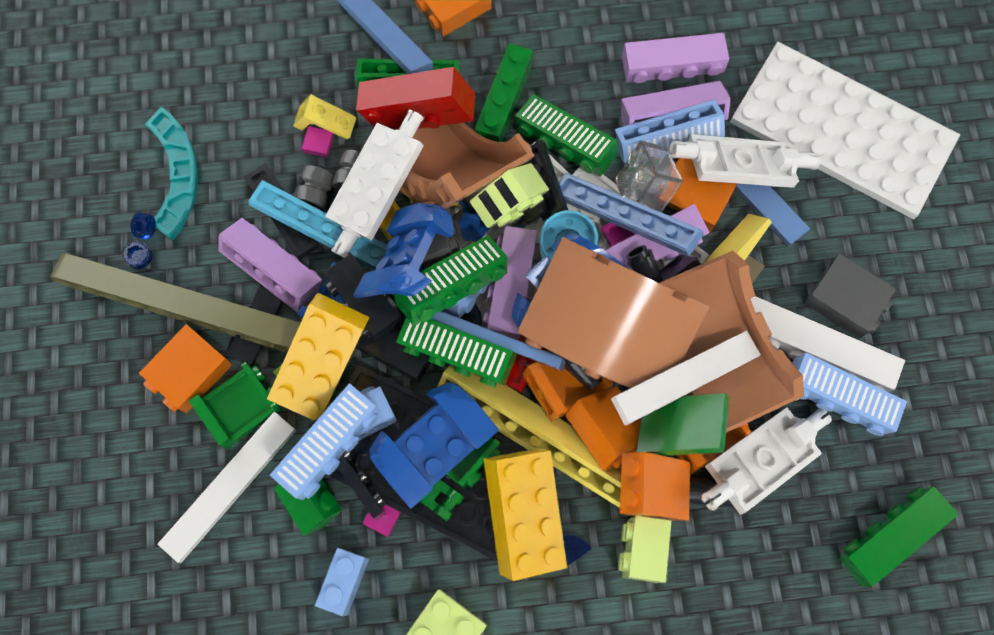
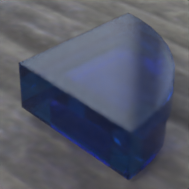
[563,536,592,565]

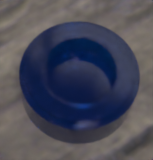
[130,212,156,239]
[123,242,152,269]

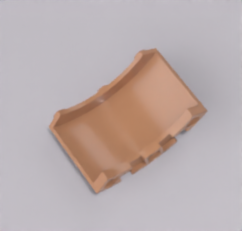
[400,122,535,209]
[517,237,709,388]
[659,251,804,433]

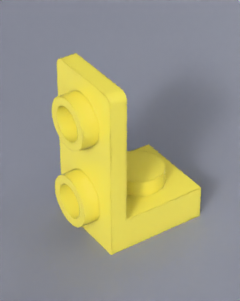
[293,95,356,140]

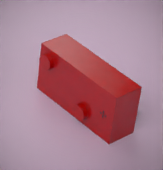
[356,67,475,130]

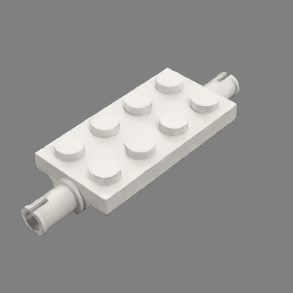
[325,109,424,258]
[670,134,821,188]
[702,408,832,515]

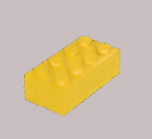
[267,293,370,420]
[484,449,567,581]

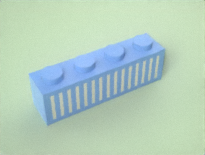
[615,100,725,168]
[792,353,907,436]
[270,384,380,500]

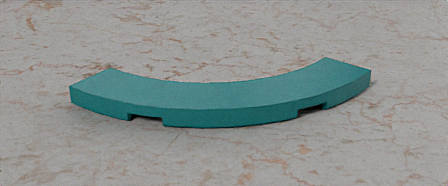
[144,106,198,241]

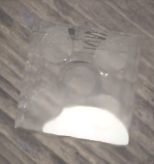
[615,140,683,212]

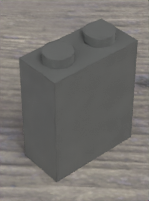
[804,253,896,339]

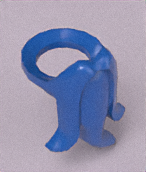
[459,201,491,242]

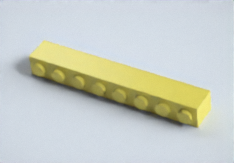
[437,364,622,508]

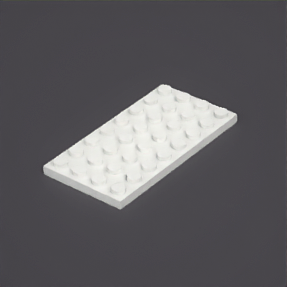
[730,42,960,219]

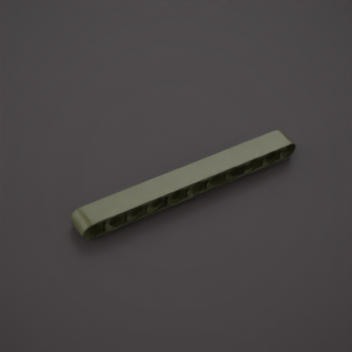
[50,253,301,353]

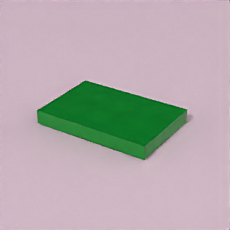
[637,393,729,456]

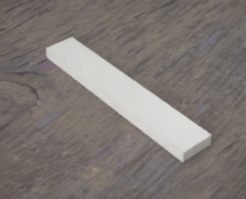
[611,331,761,425]
[158,412,297,563]

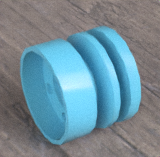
[539,210,598,260]

